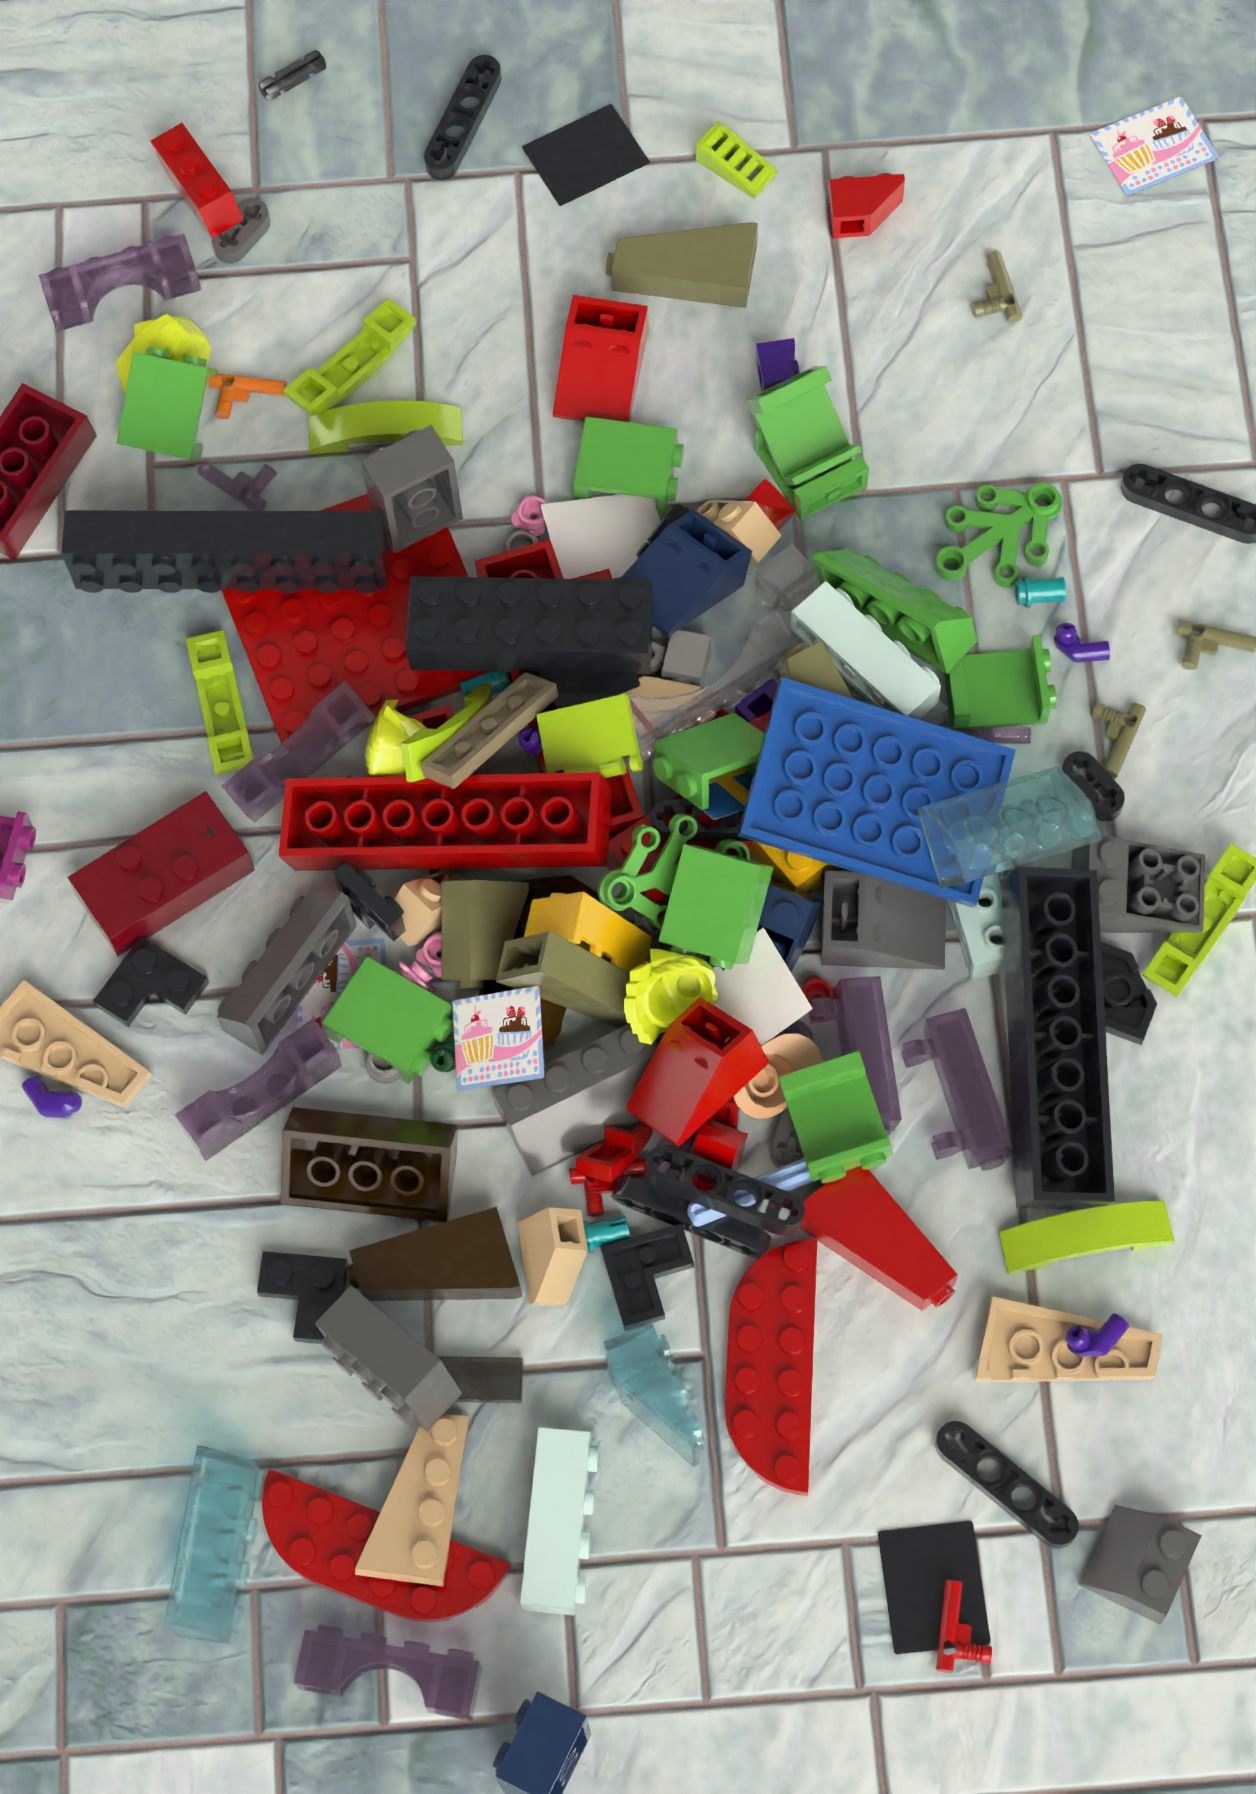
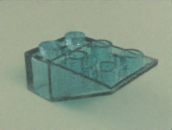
[603,1324,704,1466]

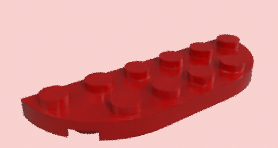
[725,1239,817,1496]
[262,1468,511,1623]

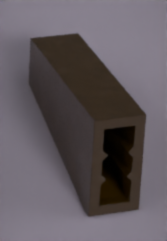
[345,1207,523,1301]

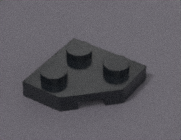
[1101,942,1157,1045]

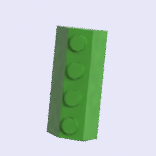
[812,549,977,674]

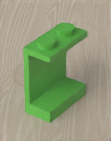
[116,347,218,460]
[746,366,863,488]
[573,417,684,515]
[754,428,869,521]
[944,635,1056,731]
[653,713,765,810]
[322,956,454,1084]
[778,1051,893,1183]

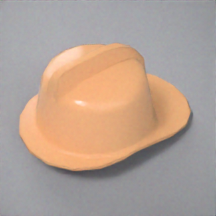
[733,1033,823,1119]

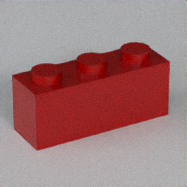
[150,123,244,238]

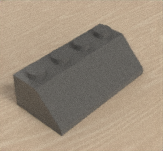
[217,887,357,1055]
[492,1023,658,1176]

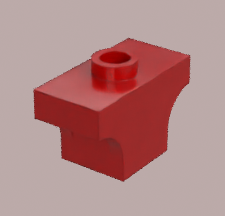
[692,1119,748,1191]

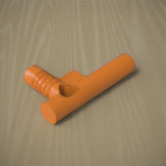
[209,373,287,419]

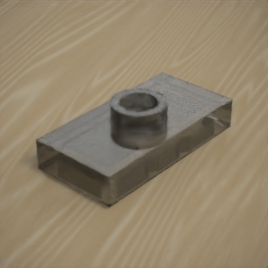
[437,1356,524,1403]

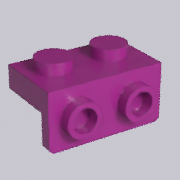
[0,811,36,900]

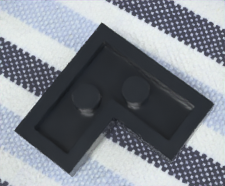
[333,862,406,941]
[93,937,209,1027]
[600,1224,694,1331]
[257,1251,348,1344]

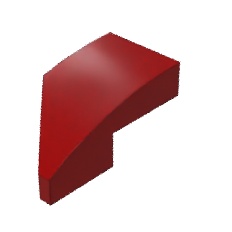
[576,1122,653,1182]

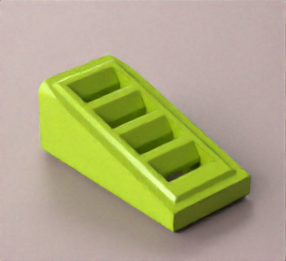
[696,121,777,199]

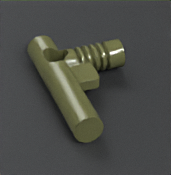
[971,251,1023,323]
[1176,620,1256,670]
[1091,702,1146,779]

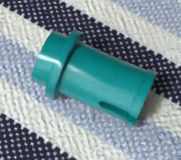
[1015,576,1066,608]
[459,671,511,697]
[583,1215,630,1253]

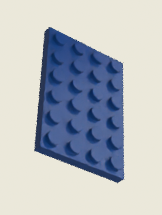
[737,677,1016,908]

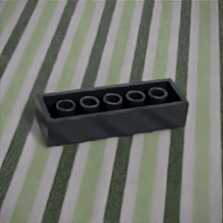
[405,576,654,674]

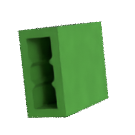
[659,844,774,969]

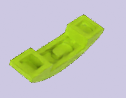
[283,298,417,416]
[309,400,463,454]
[185,630,255,775]
[401,683,493,782]
[1142,843,1256,998]
[998,1201,1175,1274]

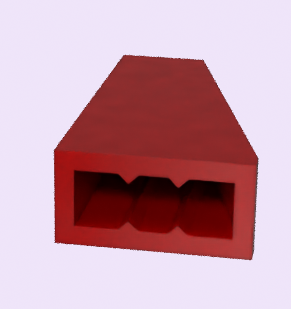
[799,1166,958,1311]

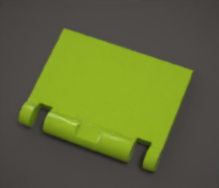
[536,694,643,778]

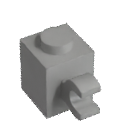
[646,630,711,689]

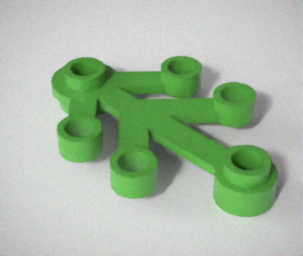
[936,483,1062,588]
[597,813,750,930]

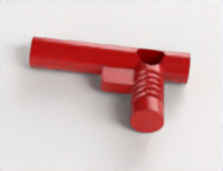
[569,1158,646,1217]
[936,1580,992,1673]

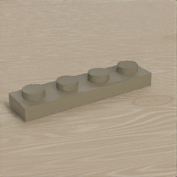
[421,672,559,789]

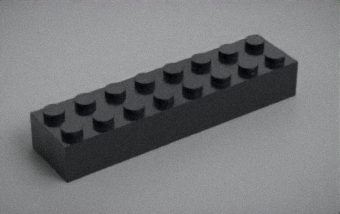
[61,510,390,593]
[1001,866,1115,1209]

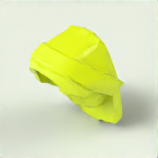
[115,314,211,393]
[365,700,426,777]
[624,949,718,1044]

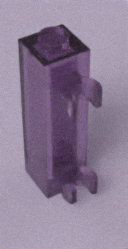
[808,976,902,1136]
[901,1008,1012,1171]

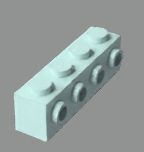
[791,581,941,720]
[947,853,1005,980]
[520,1427,599,1615]

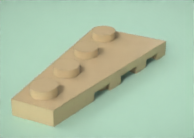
[0,980,152,1108]
[975,1296,1162,1382]
[355,1413,469,1586]

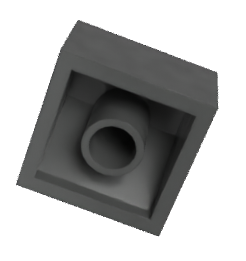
[1079,1505,1202,1625]

